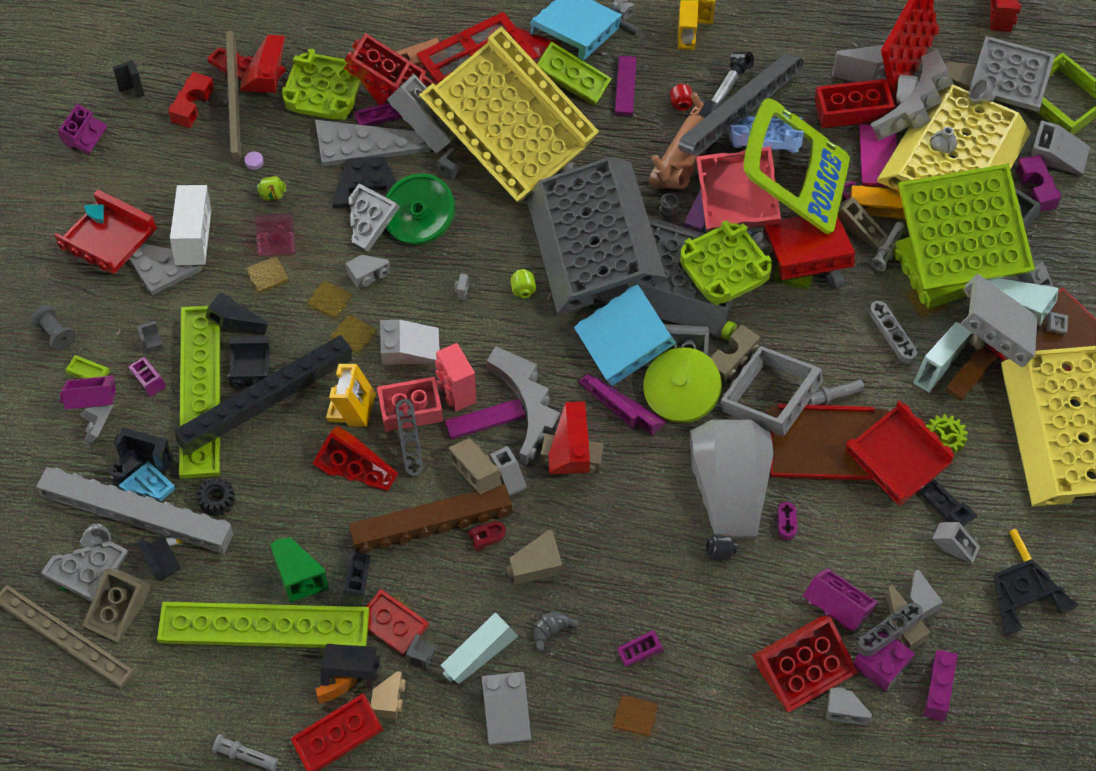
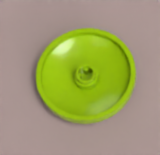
[643,348,722,423]

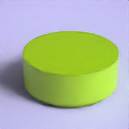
[721,321,737,341]

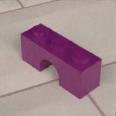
[1016,155,1061,212]
[923,649,958,721]

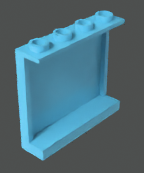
[530,0,622,61]
[574,284,676,386]

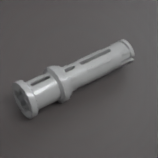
[870,222,906,271]
[807,379,864,405]
[212,734,279,771]

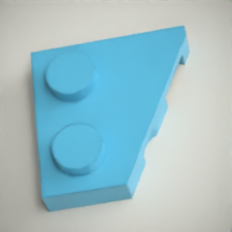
[119,461,175,502]

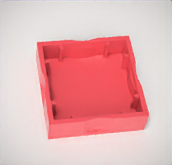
[697,146,781,233]

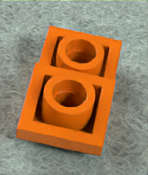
[316,676,358,704]

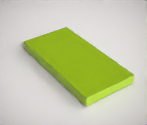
[537,42,612,106]

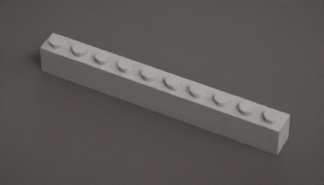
[36,467,234,554]

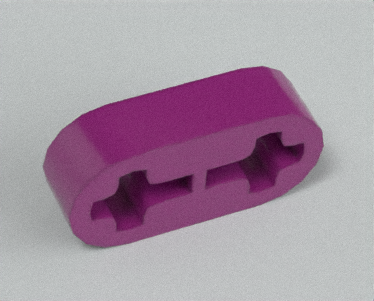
[777,502,797,541]

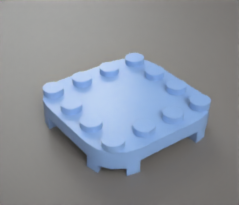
[729,114,804,153]

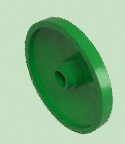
[386,173,455,245]

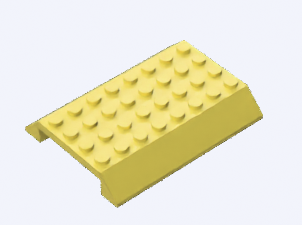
[419,26,599,202]

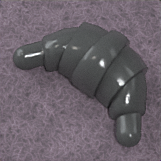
[533,611,579,652]

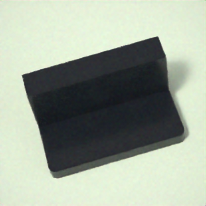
[113,60,145,98]
[136,536,181,581]

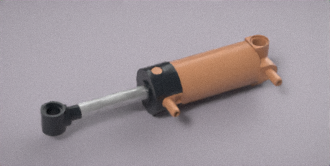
[649,51,754,189]

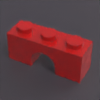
[168,72,214,128]

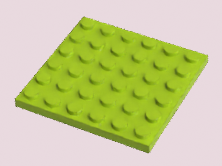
[898,163,1035,291]

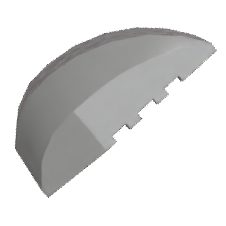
[690,419,773,539]

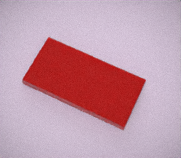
[290,693,384,771]

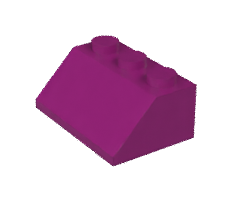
[803,568,878,631]

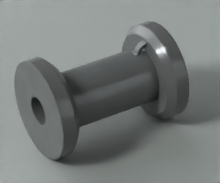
[31,305,75,350]

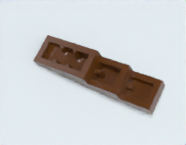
[945,346,999,402]

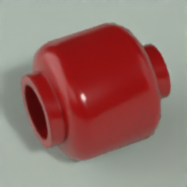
[670,84,693,111]

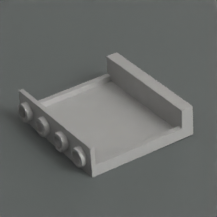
[961,274,1037,367]

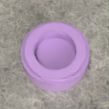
[245,152,264,170]

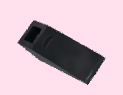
[205,292,269,335]

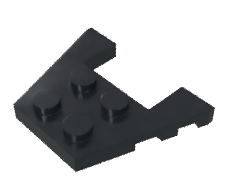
[332,157,397,209]
[994,559,1078,636]

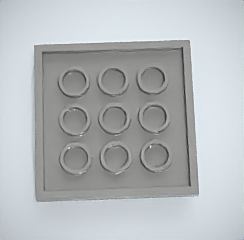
[969,36,1055,112]

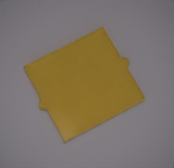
[246,256,289,293]
[307,281,352,319]
[331,314,377,354]

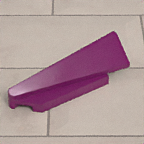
[578,373,666,436]

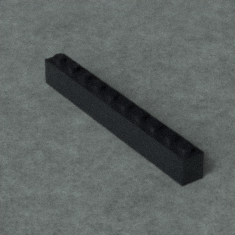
[175,335,352,455]

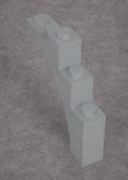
[871,49,954,141]
[487,346,561,465]

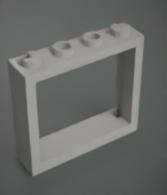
[721,346,823,436]

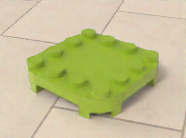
[282,49,362,120]
[680,220,771,305]

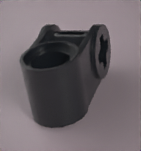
[109,449,148,486]

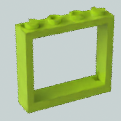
[1035,52,1096,135]

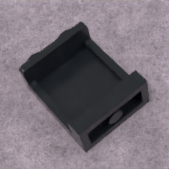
[228,336,271,388]
[114,427,173,476]
[320,644,380,688]

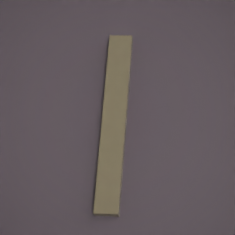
[226,30,241,162]
[0,585,135,690]

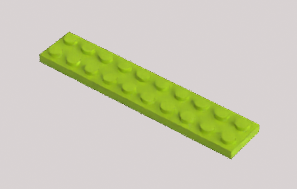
[179,306,220,479]
[157,602,370,648]

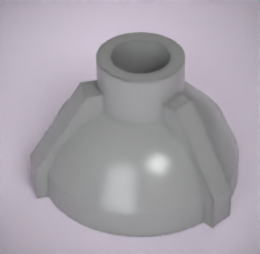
[969,77,996,103]
[930,127,957,154]
[80,524,111,548]

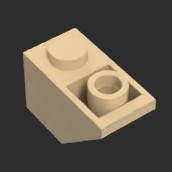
[371,671,406,719]

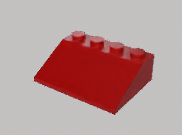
[752,616,858,713]

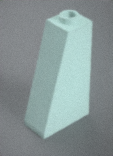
[987,278,1059,326]
[913,322,972,393]
[441,612,518,684]

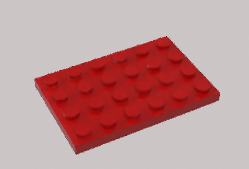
[881,0,939,103]

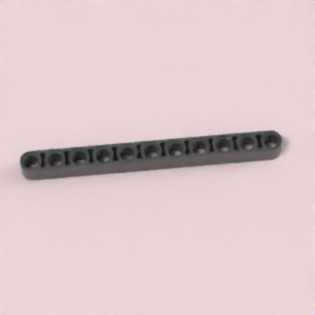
[678,53,803,156]

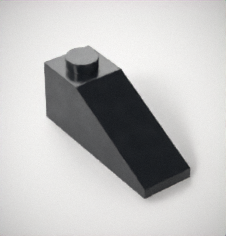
[340,552,371,607]

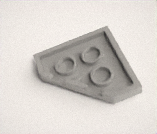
[349,184,400,252]
[129,244,202,295]
[41,541,128,602]

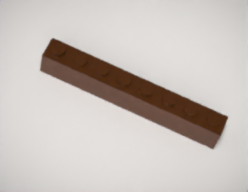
[349,484,512,553]

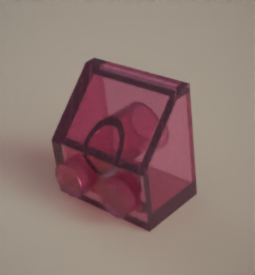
[255,213,296,255]

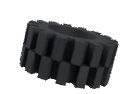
[197,477,235,517]

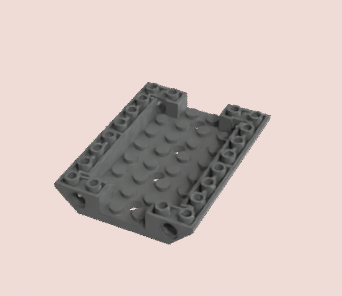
[526,157,667,315]
[592,216,733,338]

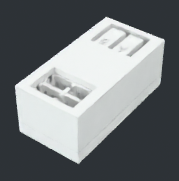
[170,185,211,265]

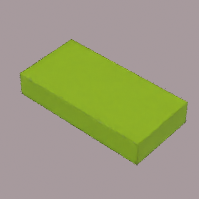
[65,355,110,379]

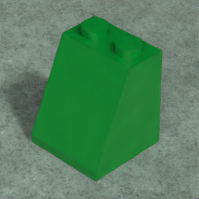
[270,537,329,603]

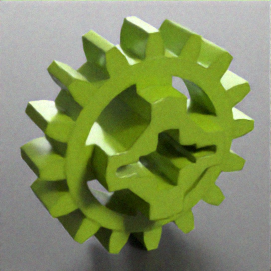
[926,414,968,455]

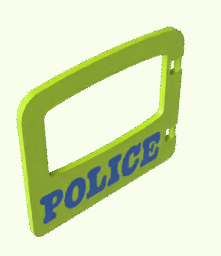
[743,98,850,234]

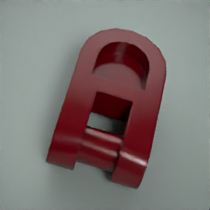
[468,521,506,551]

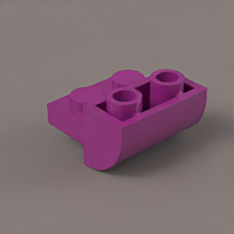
[58,104,108,155]

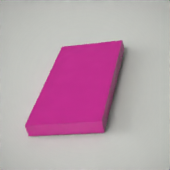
[859,124,897,187]

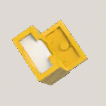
[677,0,716,50]
[326,364,376,427]

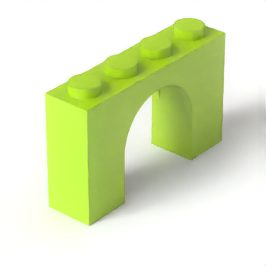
[893,237,967,310]

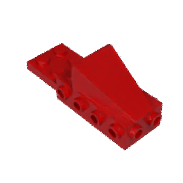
[343,33,437,105]

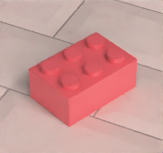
[435,343,476,412]
[377,377,443,432]

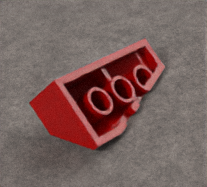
[240,35,285,93]
[548,402,590,474]
[312,425,399,490]

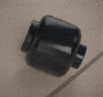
[706,534,737,561]

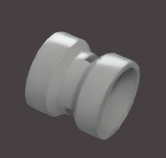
[611,0,636,20]
[751,232,773,256]

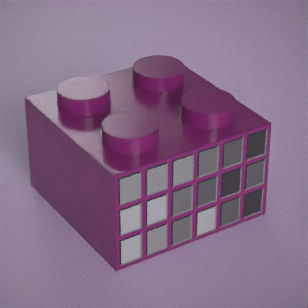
[854,631,915,692]

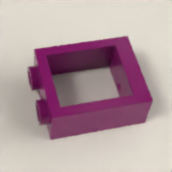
[59,375,117,410]

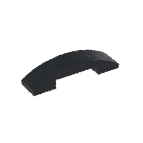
[918,478,977,527]

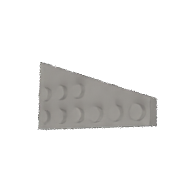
[315,120,430,167]

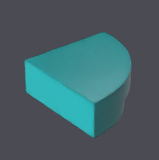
[84,205,104,223]

